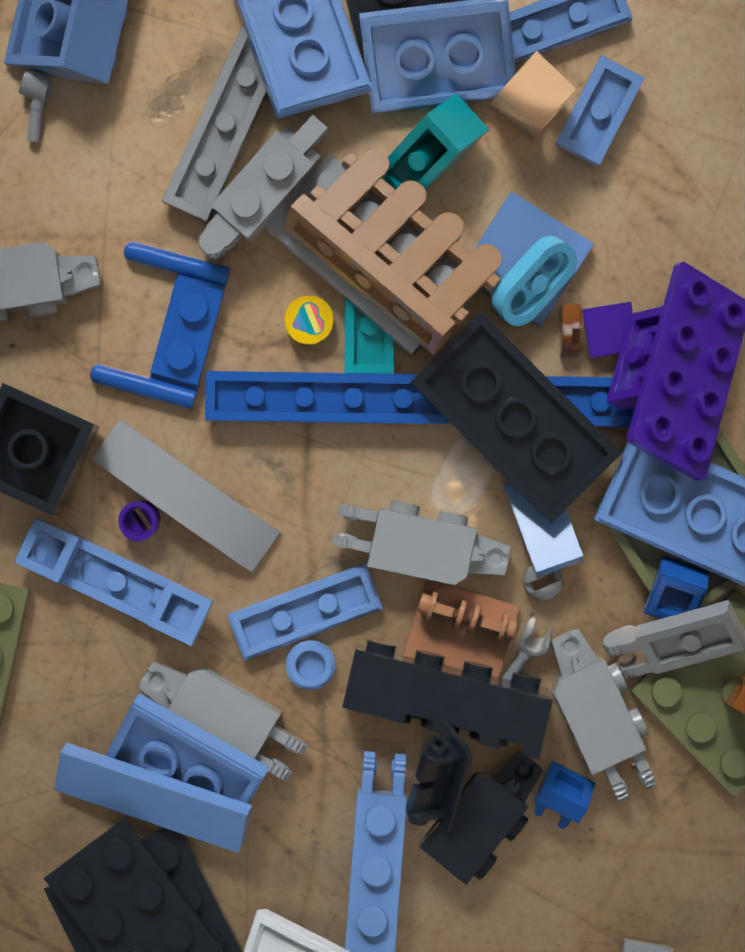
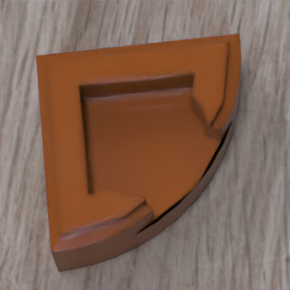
[559,304,582,357]

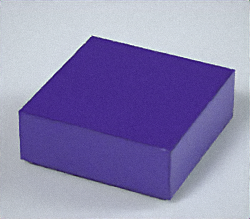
[582,301,633,359]

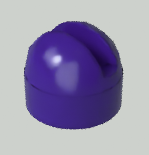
[118,500,161,541]

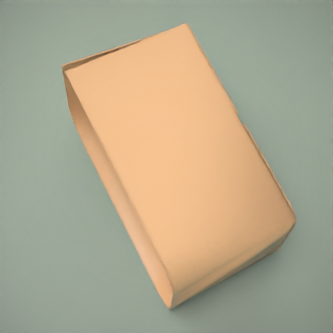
[490,51,576,138]

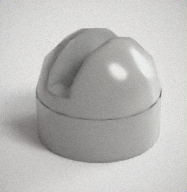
[523,565,563,601]

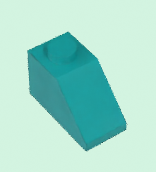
[383,93,489,191]

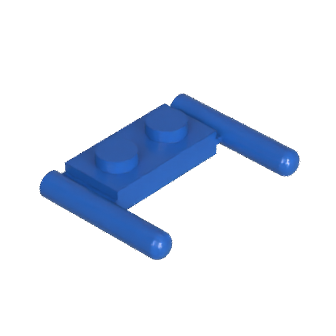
[90,241,231,409]

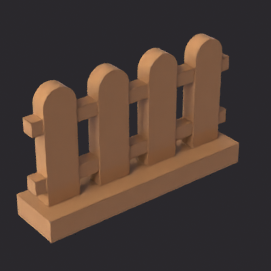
[284,149,502,355]

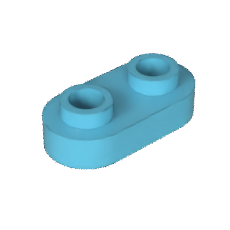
[492,236,577,326]

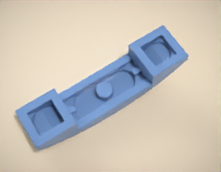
[14,518,214,646]

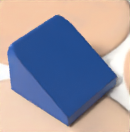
[643,556,709,619]

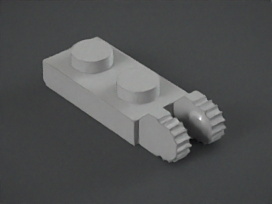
[602,600,745,679]

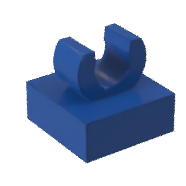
[535,760,595,829]

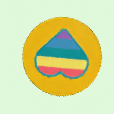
[284,295,334,346]

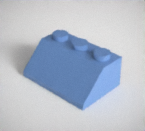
[4,0,128,83]

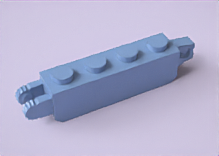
[345,751,407,952]

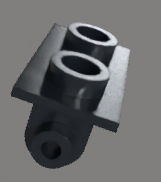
[405,723,473,832]

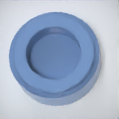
[286,640,335,690]

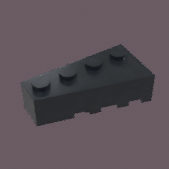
[342,639,553,759]

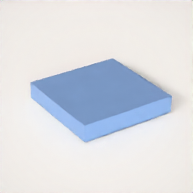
[475,191,594,328]

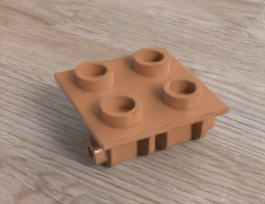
[403,579,520,677]

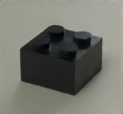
[0,383,100,516]

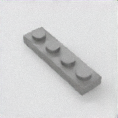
[162,25,267,223]

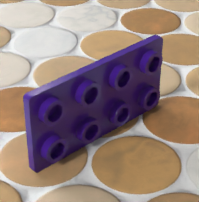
[606,262,745,481]

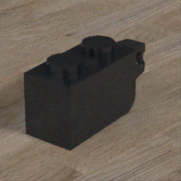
[419,750,543,885]

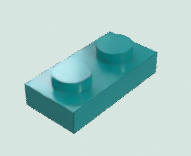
[344,297,394,374]

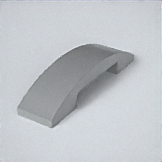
[92,419,280,572]

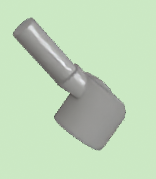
[19,70,53,142]
[502,618,553,680]

